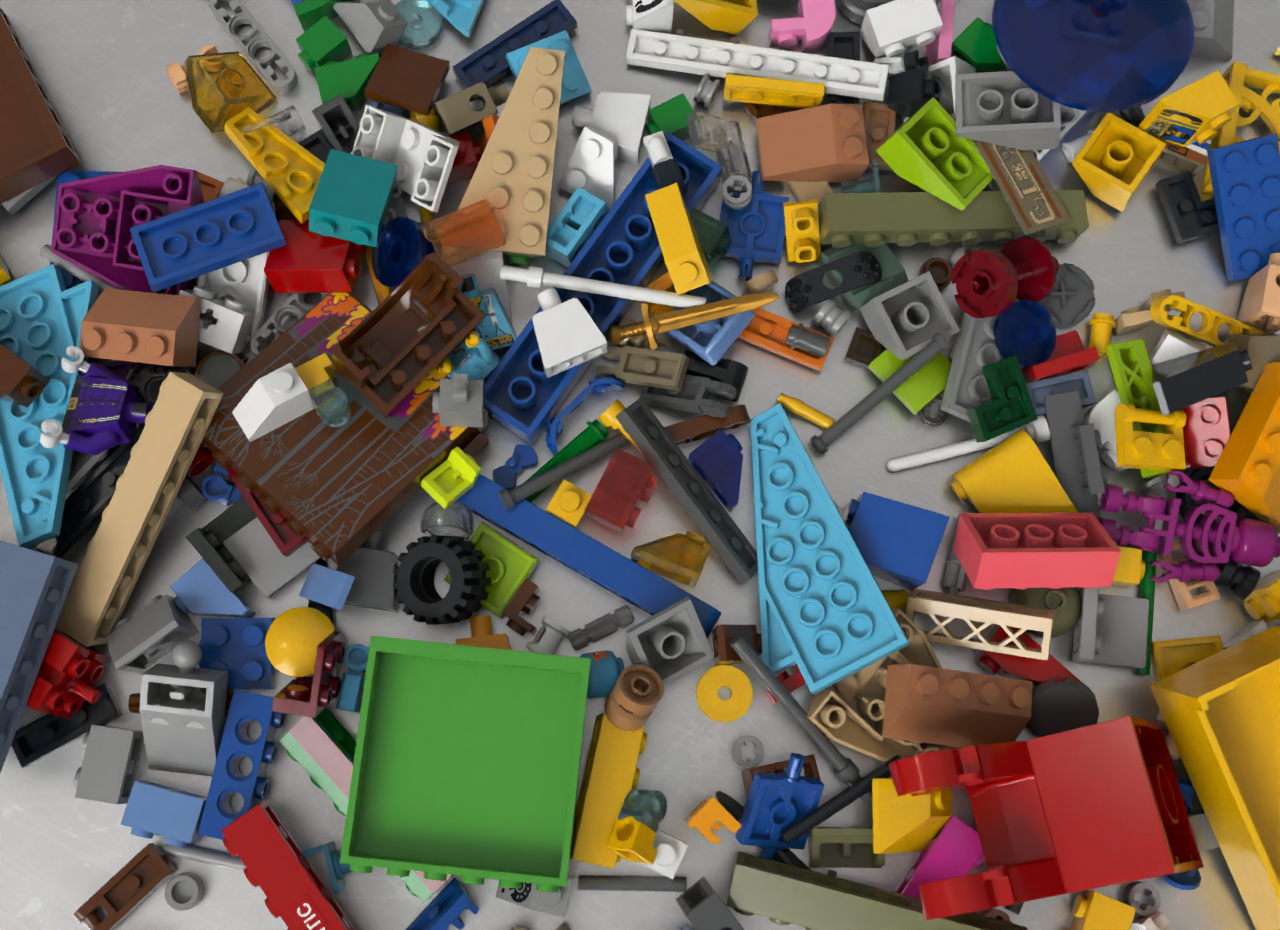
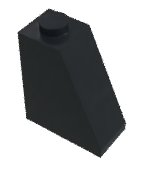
[1152,341,1253,416]

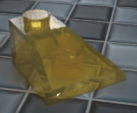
[186,51,277,133]
[631,531,711,588]

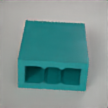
[309,149,398,248]

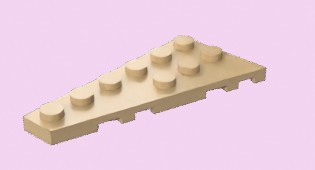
[442,47,565,257]

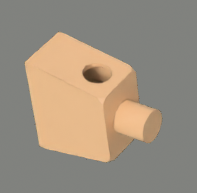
[1237,253,1280,334]

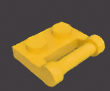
[1114,403,1186,471]

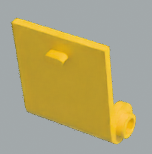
[950,429,1078,513]

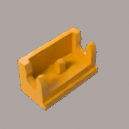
[684,794,742,844]

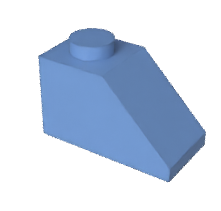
[170,558,256,618]

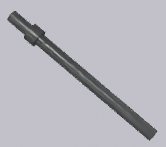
[730,635,872,802]

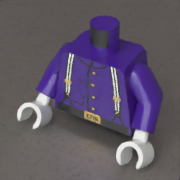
[39,346,154,455]

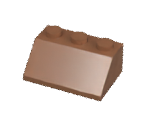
[80,288,201,367]

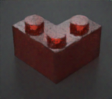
[585,448,658,534]

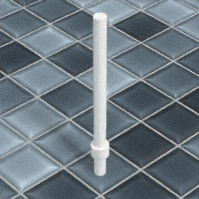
[500,265,706,308]

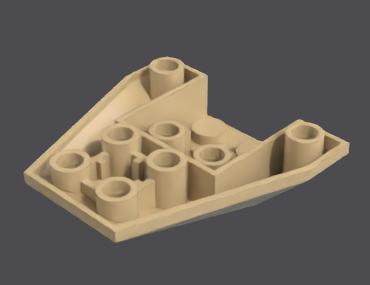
[807,608,956,762]

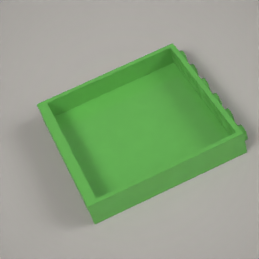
[340,636,591,892]

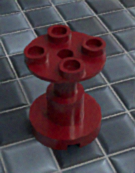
[952,236,1059,318]

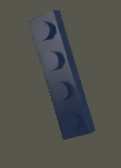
[452,0,577,89]

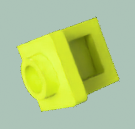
[420,446,481,509]

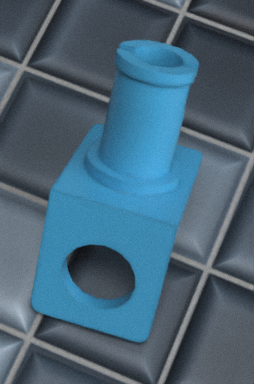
[301,841,353,893]

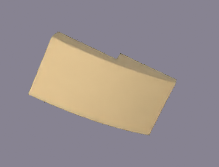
[1112,289,1186,337]

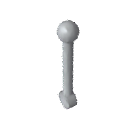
[674,29,740,44]

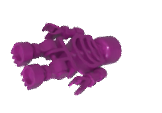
[1098,470,1280,582]

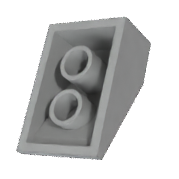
[955,68,1061,150]

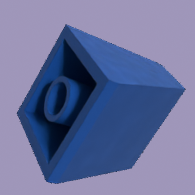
[847,492,950,591]

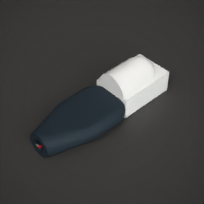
[643,131,684,199]

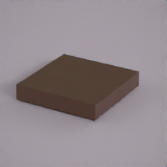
[364,44,450,116]

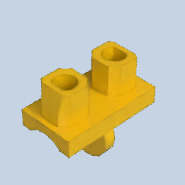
[783,199,821,263]

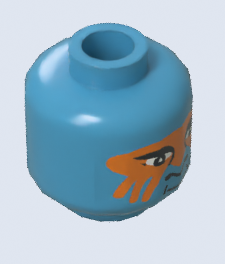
[580,650,625,699]

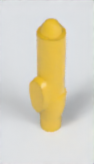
[776,393,835,430]

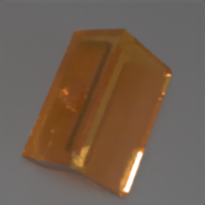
[421,199,506,267]

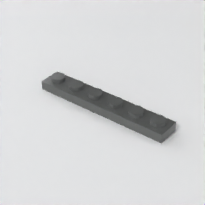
[615,397,758,584]

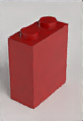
[264,219,368,293]

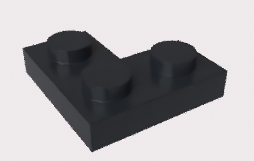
[1155,172,1220,244]

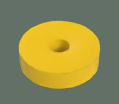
[696,665,753,722]

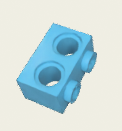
[546,187,609,268]

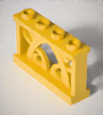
[1201,61,1280,195]

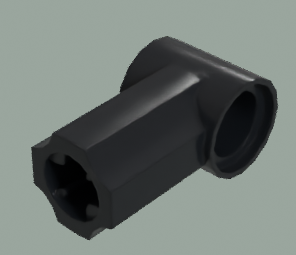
[684,350,749,402]

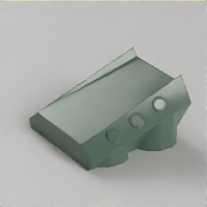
[820,243,909,309]

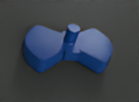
[493,444,538,490]

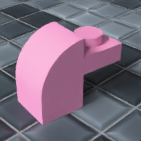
[768,0,836,54]

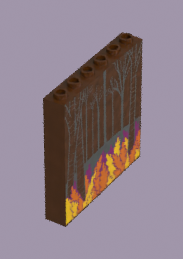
[199,292,489,566]

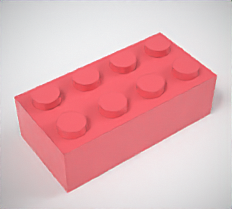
[952,512,1121,590]

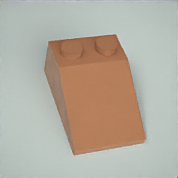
[756,104,869,183]

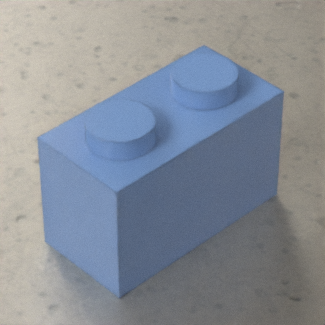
[121,780,207,848]

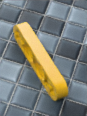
[1150,294,1266,347]

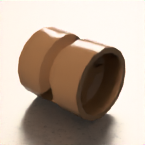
[604,664,664,731]

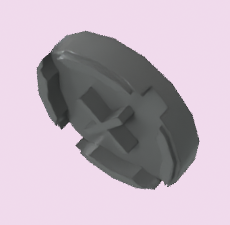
[1029,263,1095,329]

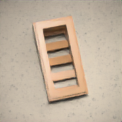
[1157,539,1221,611]

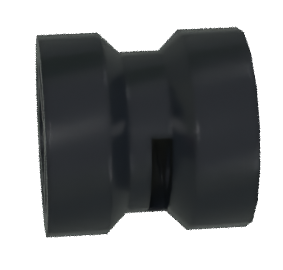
[1214,557,1260,600]

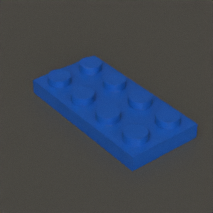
[1207,134,1280,281]
[130,182,287,292]

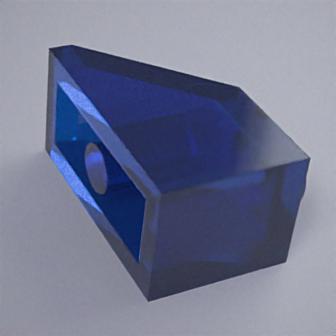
[688,429,743,513]

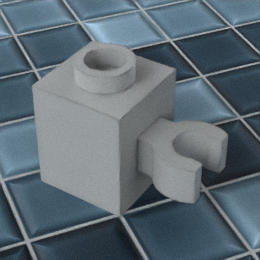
[432,373,484,427]

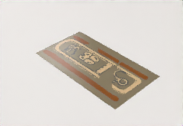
[974,141,1071,235]

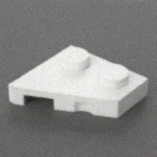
[557,125,617,210]

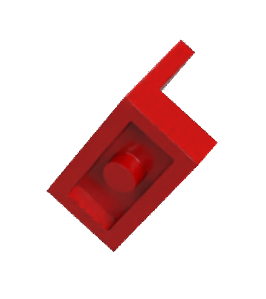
[1019,330,1100,383]

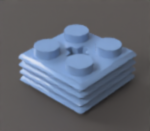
[666,281,755,366]

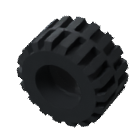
[393,535,491,625]

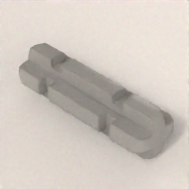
[568,605,634,650]

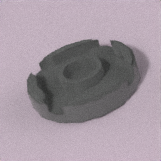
[1028,679,1099,737]

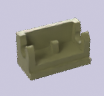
[808,827,885,868]

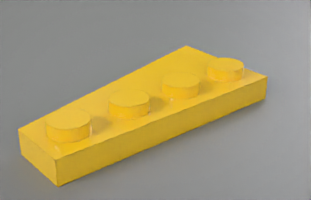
[225,107,325,224]

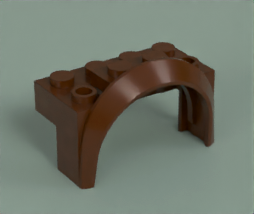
[332,252,486,419]

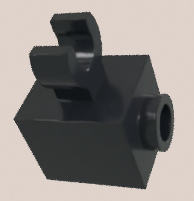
[887,50,942,118]

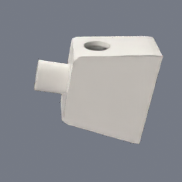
[572,92,651,165]
[532,288,607,378]

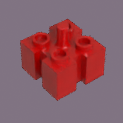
[26,629,109,719]

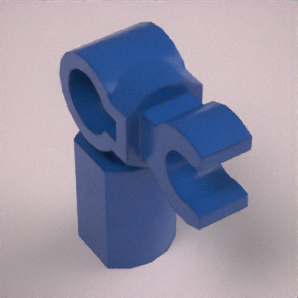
[201,461,243,506]

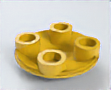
[265,607,335,677]

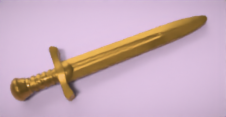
[607,292,779,350]

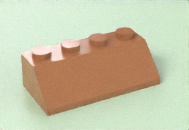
[882,664,1033,748]

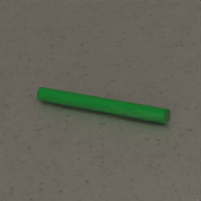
[1135,549,1157,676]

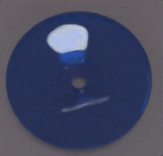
[992,0,1194,112]

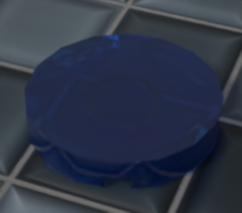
[993,300,1057,368]

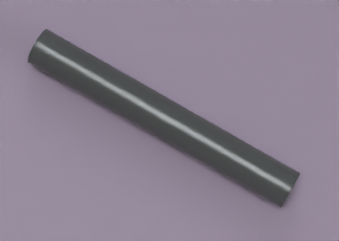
[578,875,687,892]

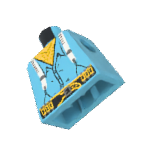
[452,274,517,356]

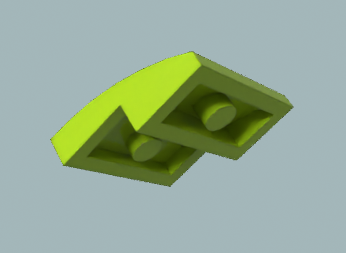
[868,349,952,415]

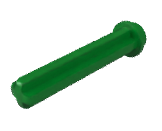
[524,419,609,503]

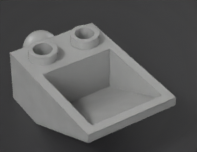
[139,640,228,776]

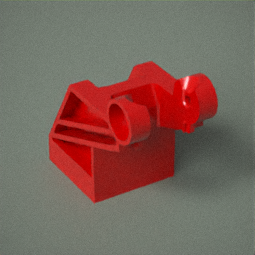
[889,716,1204,921]

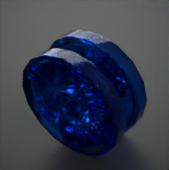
[372,217,443,288]

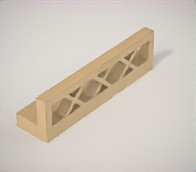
[906,589,1056,661]

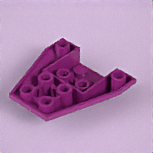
[51,165,204,295]

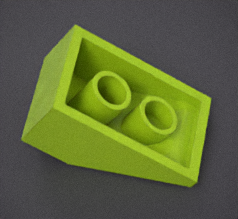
[876,97,993,211]

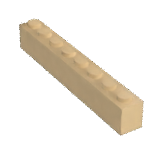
[56,372,224,647]

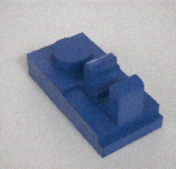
[406,877,479,930]

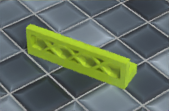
[1105,339,1168,479]

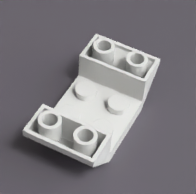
[351,104,460,213]

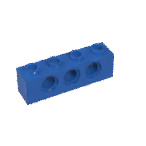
[198,690,286,839]

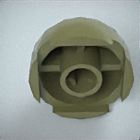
[1008,587,1081,639]

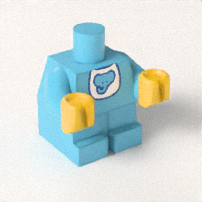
[438,331,499,380]

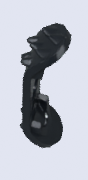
[785,251,882,312]

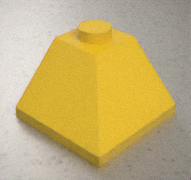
[872,778,953,854]

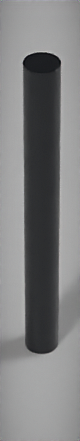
[780,754,902,845]

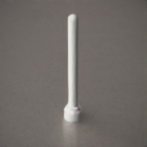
[887,415,1050,472]

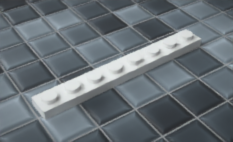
[625,29,889,101]

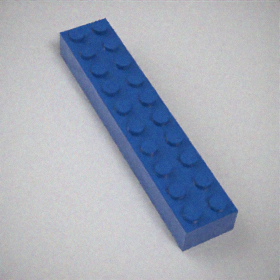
[484,131,723,446]

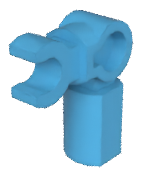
[336,644,369,713]

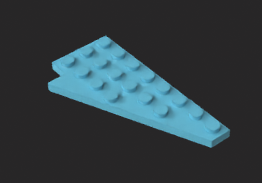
[0,264,99,549]
[750,403,910,694]

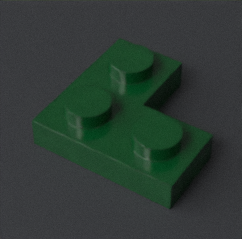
[966,355,1037,443]

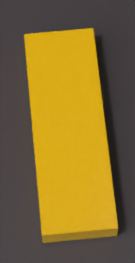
[723,74,825,109]

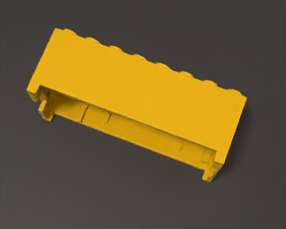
[1149,626,1280,930]

